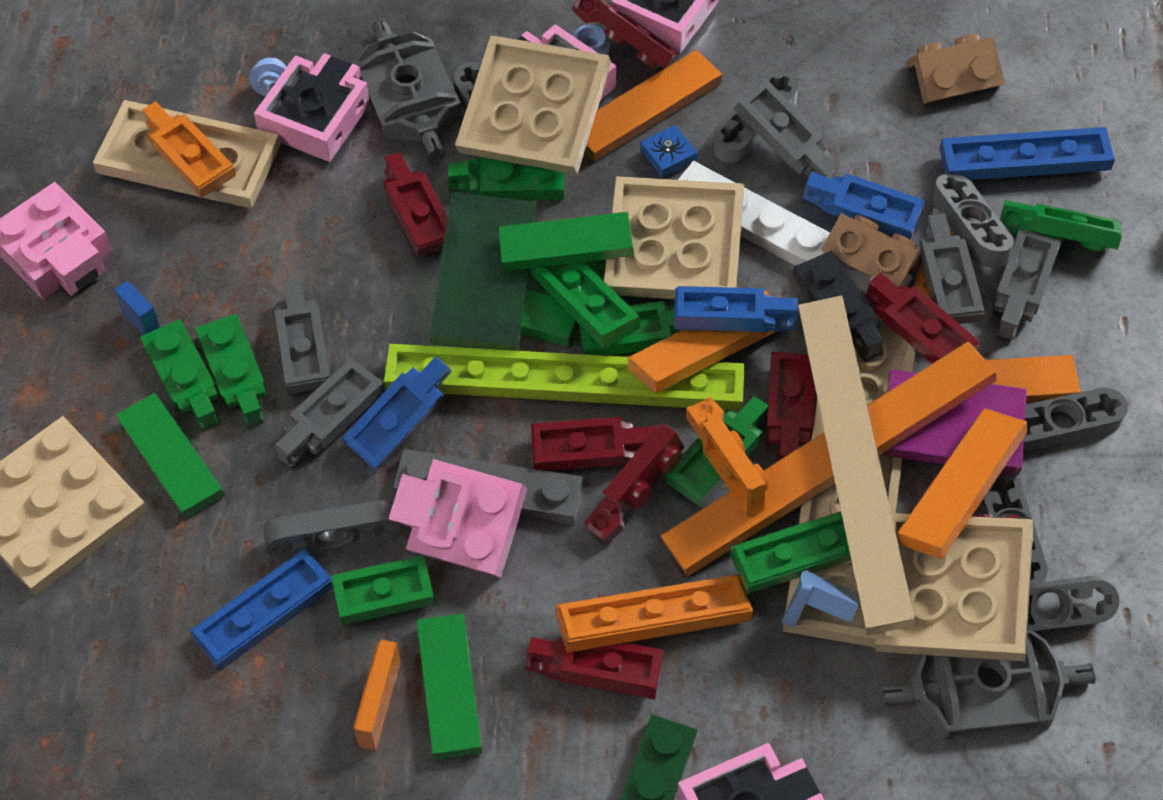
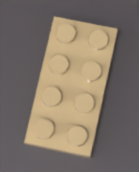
[92,100,281,209]

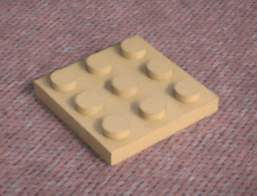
[455,35,611,175]
[604,176,744,299]
[0,416,148,596]
[874,513,1033,661]

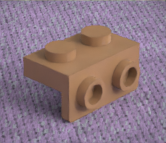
[906,33,1005,104]
[822,213,922,288]

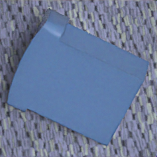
[781,570,859,628]

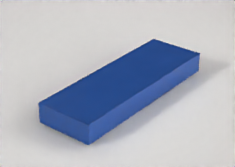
[189,548,334,671]

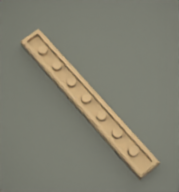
[798,296,916,635]

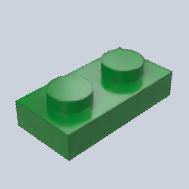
[331,555,435,625]

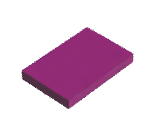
[881,369,1027,476]

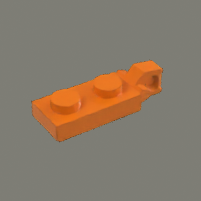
[142,101,236,198]
[686,397,768,517]

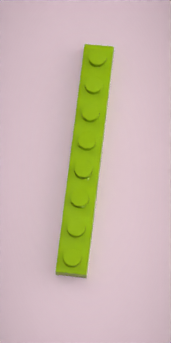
[384,344,744,411]

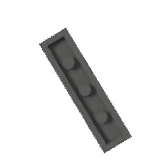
[393,449,583,525]

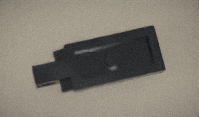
[793,250,884,361]

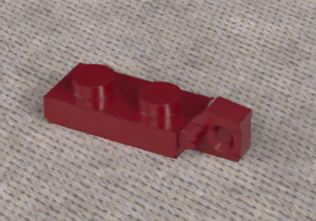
[571,0,678,69]
[383,152,458,258]
[865,272,980,364]
[766,351,815,461]
[531,417,657,471]
[583,423,685,545]
[526,637,664,700]

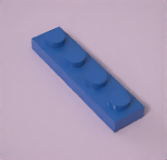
[939,127,1115,180]

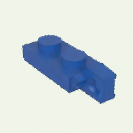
[803,172,925,240]
[674,286,798,332]
[341,356,452,471]

